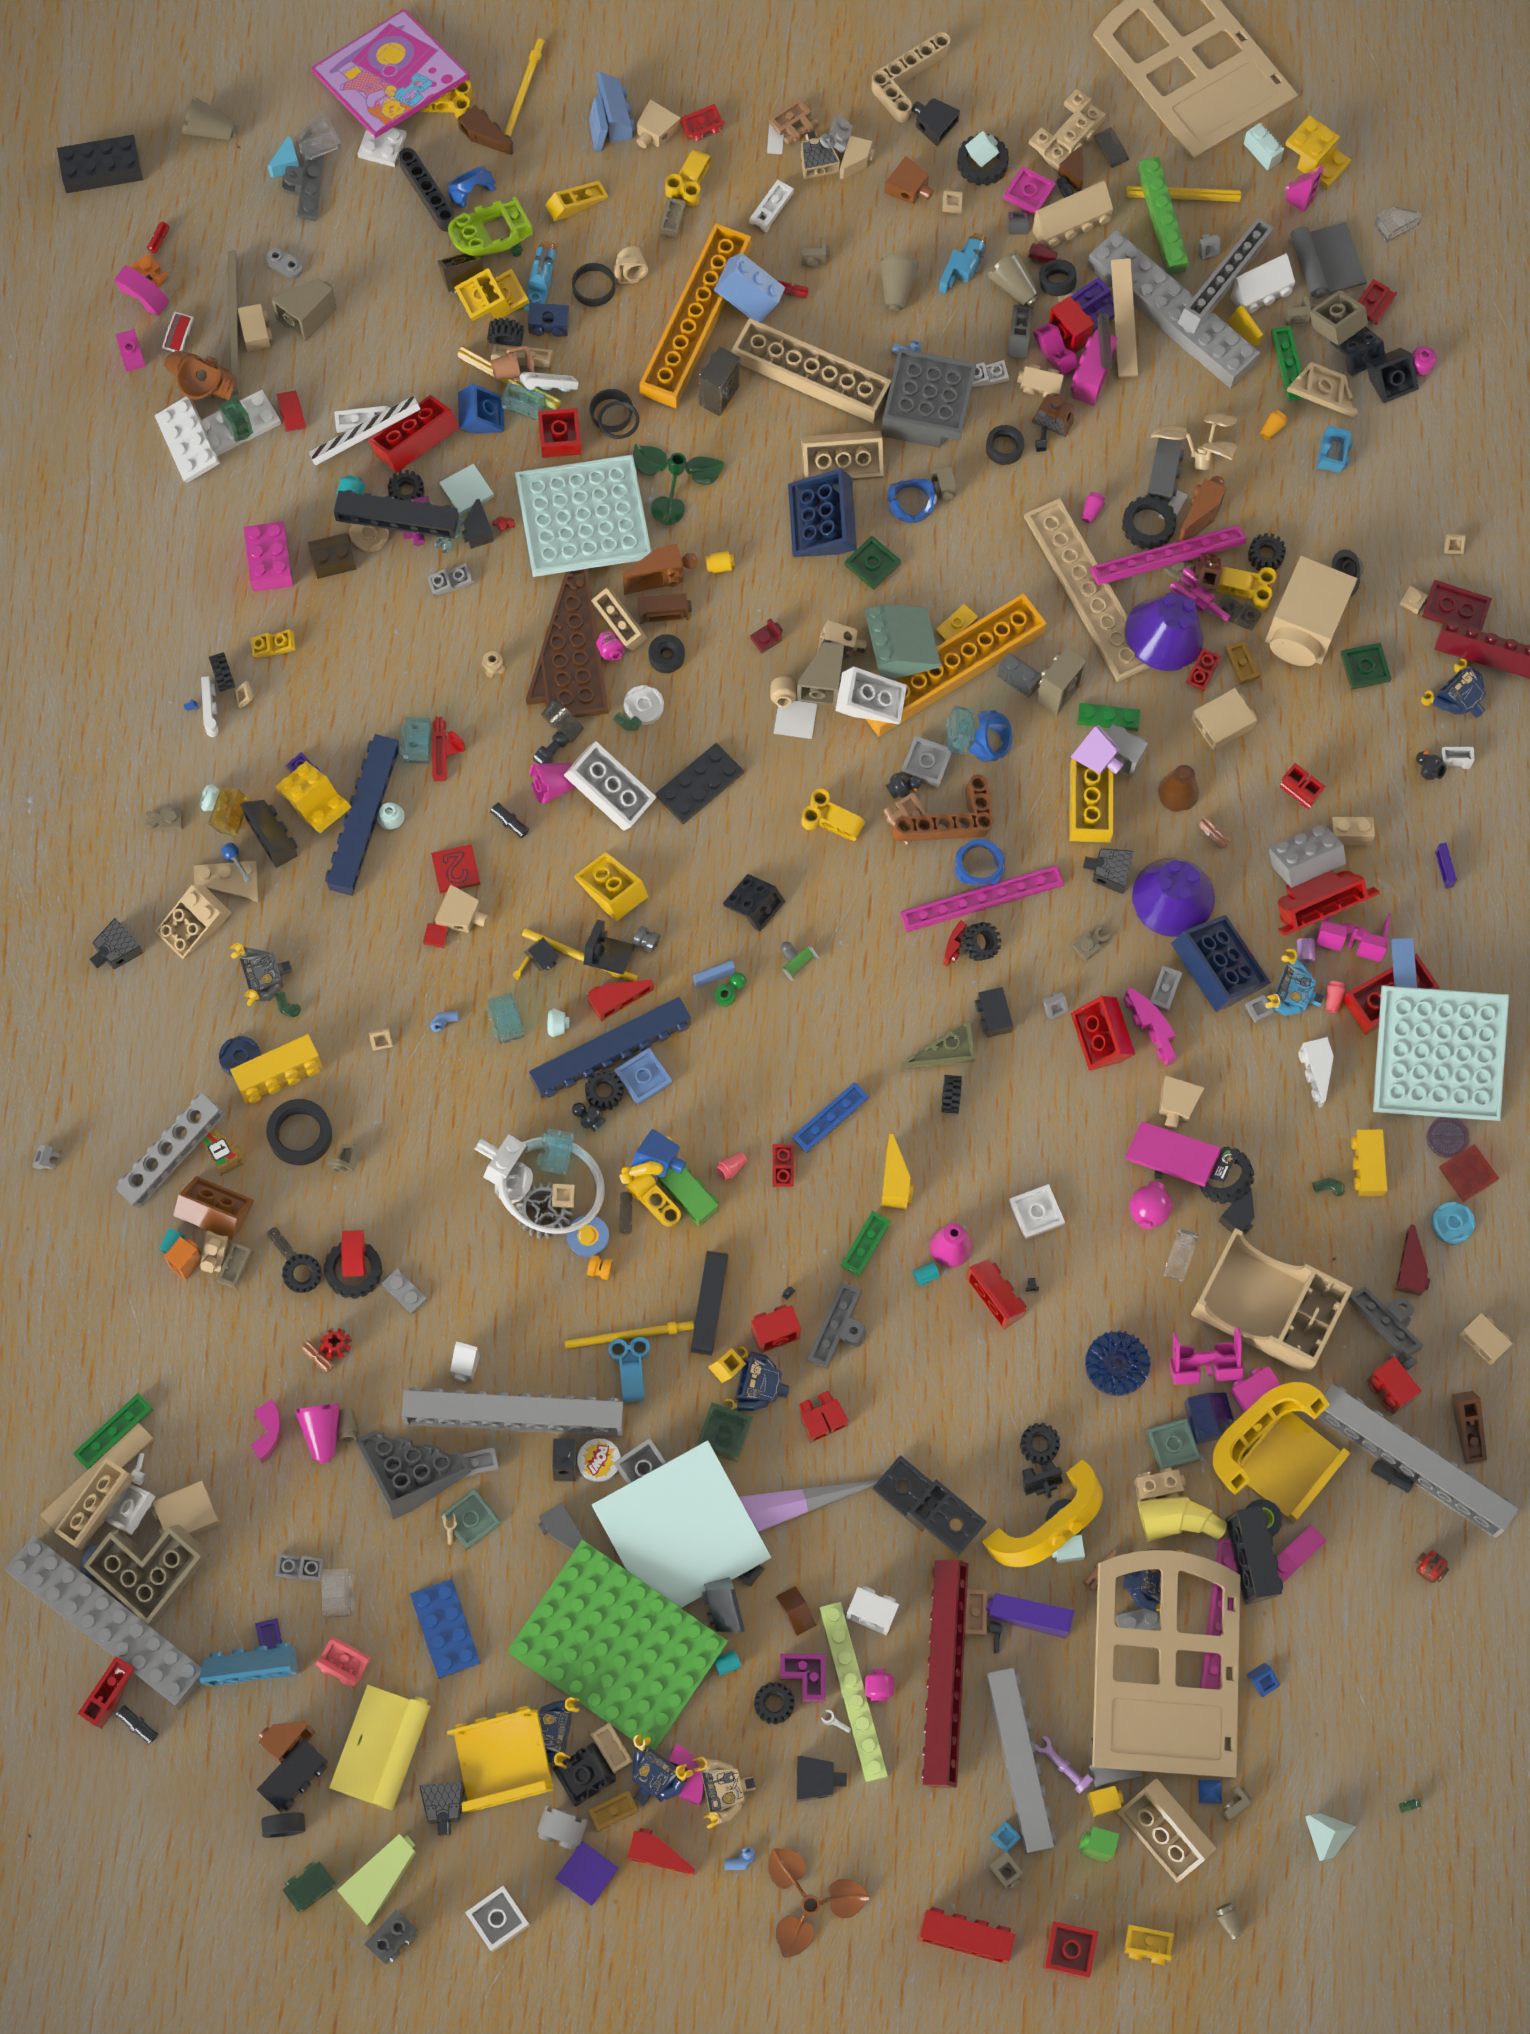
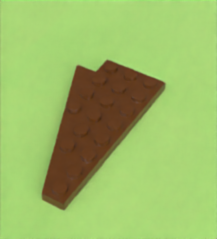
[526,569,609,721]

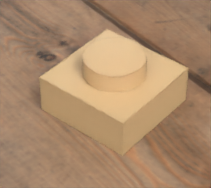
[942,191,963,213]
[1400,586,1428,614]
[552,1184,575,1208]

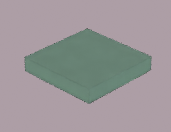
[1145,1417,1201,1470]
[440,1488,502,1551]

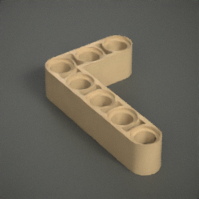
[871,32,951,123]

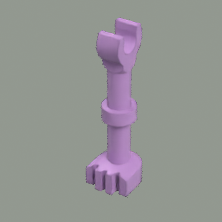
[1035,1736,1094,1794]

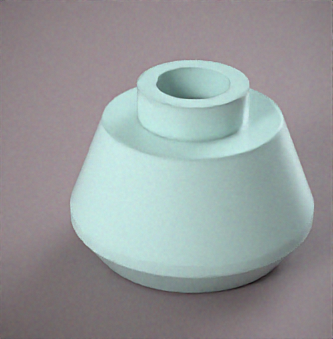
[200,784,225,811]
[377,803,405,830]
[548,1009,570,1037]

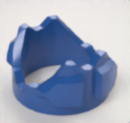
[447,166,496,208]
[887,478,937,523]
[968,710,1013,762]
[954,839,1005,885]

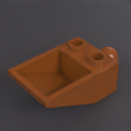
[1178,476,1227,542]
[622,544,698,595]

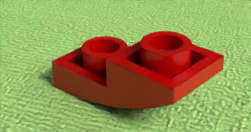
[276,390,306,432]
[1186,648,1221,691]
[944,920,967,967]
[772,1144,794,1187]
[341,1230,366,1277]

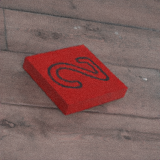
[431,844,480,893]

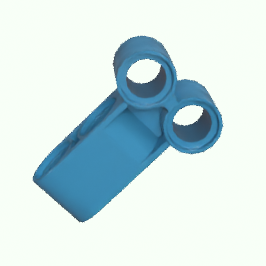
[609,1337,650,1403]

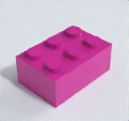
[1071,330,1118,406]
[243,521,293,592]

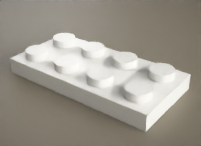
[201,390,281,456]
[155,397,220,483]

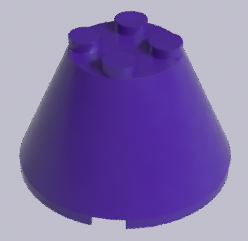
[1125,593,1204,671]
[1132,858,1215,937]

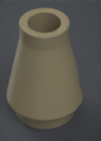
[337,1408,358,1443]
[1215,1903,1244,1939]

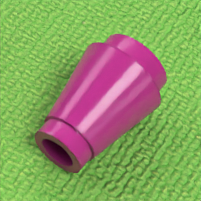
[1081,492,1105,524]

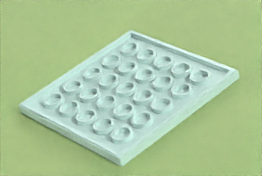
[515,455,651,577]
[1373,986,1509,1121]

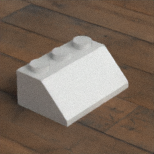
[1230,254,1295,314]

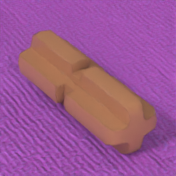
[1199,817,1230,848]
[302,1341,334,1373]

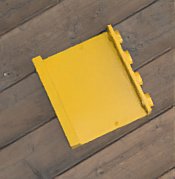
[1240,1412,1350,1523]
[447,1706,554,1812]

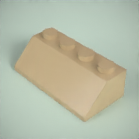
[1032,181,1113,248]
[801,431,884,479]
[54,1458,134,1551]
[1117,1778,1217,1883]

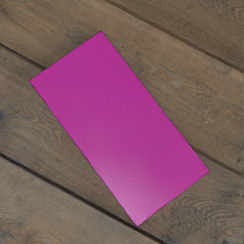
[1125,1121,1221,1187]

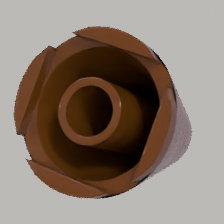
[1158,765,1199,812]

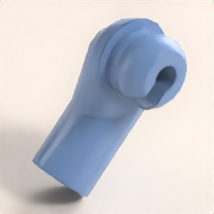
[891,341,921,354]
[430,1011,458,1032]
[81,1544,98,1579]
[725,1846,755,1870]

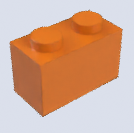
[164,1237,201,1280]

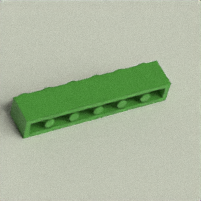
[1137,156,1189,275]

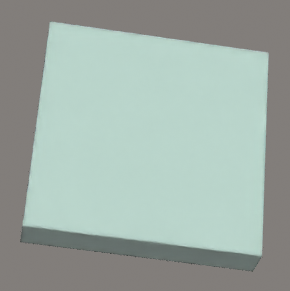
[439,464,494,516]

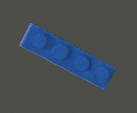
[792,1082,869,1153]

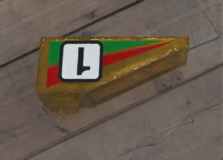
[195,1117,244,1176]

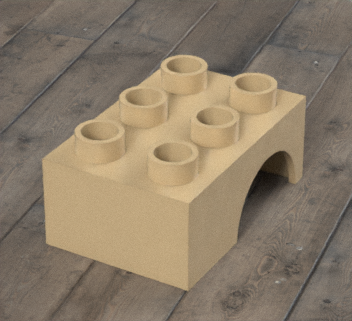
[1191,1228,1353,1375]

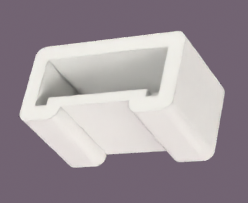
[1438,747,1474,769]

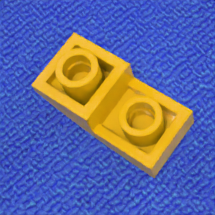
[250,629,296,658]

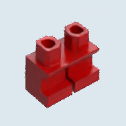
[1280,763,1326,809]
[799,1391,849,1443]

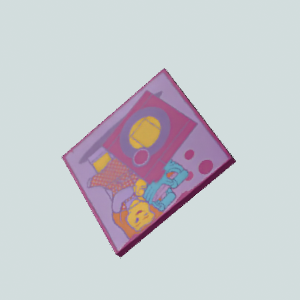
[311,9,470,138]

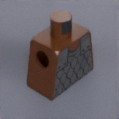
[1032,394,1074,437]

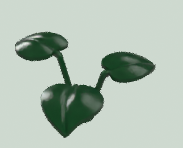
[633,444,724,525]

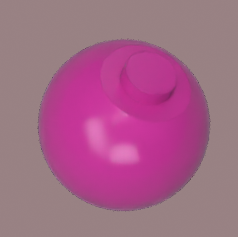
[1129,1181,1172,1229]

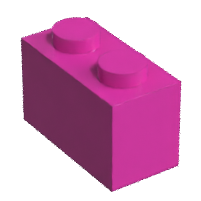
[1230,1366,1281,1413]

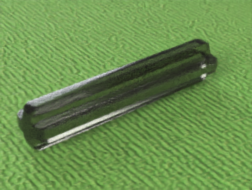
[1097,313,1113,369]

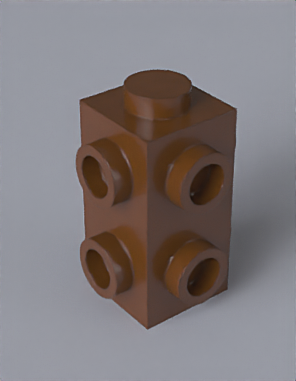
[1193,553,1222,591]

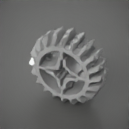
[516,1182,573,1239]

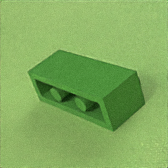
[657,1165,719,1227]
[1078,1826,1120,1863]

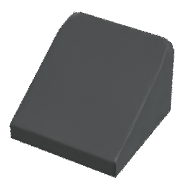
[1008,212,1029,234]

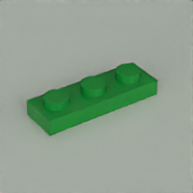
[1077,703,1140,731]
[841,1211,891,1277]

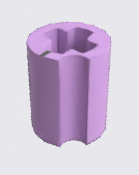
[1297,938,1315,964]

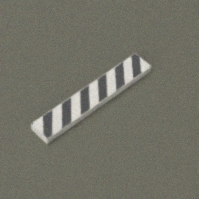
[309,396,420,465]

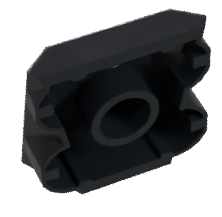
[553,1743,616,1806]

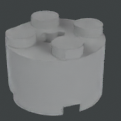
[537,1805,588,1849]

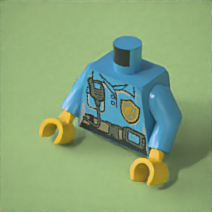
[1265,949,1324,1016]

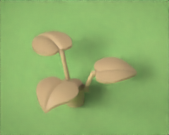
[1151,413,1237,470]

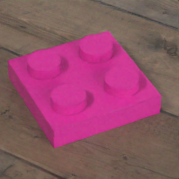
[1003,166,1056,215]

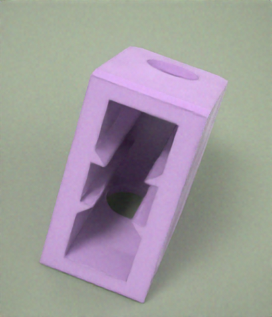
[1071,725,1123,774]

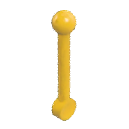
[513,942,535,980]

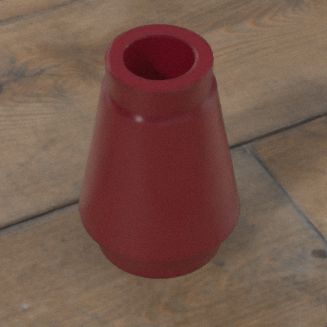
[1028,242,1058,263]

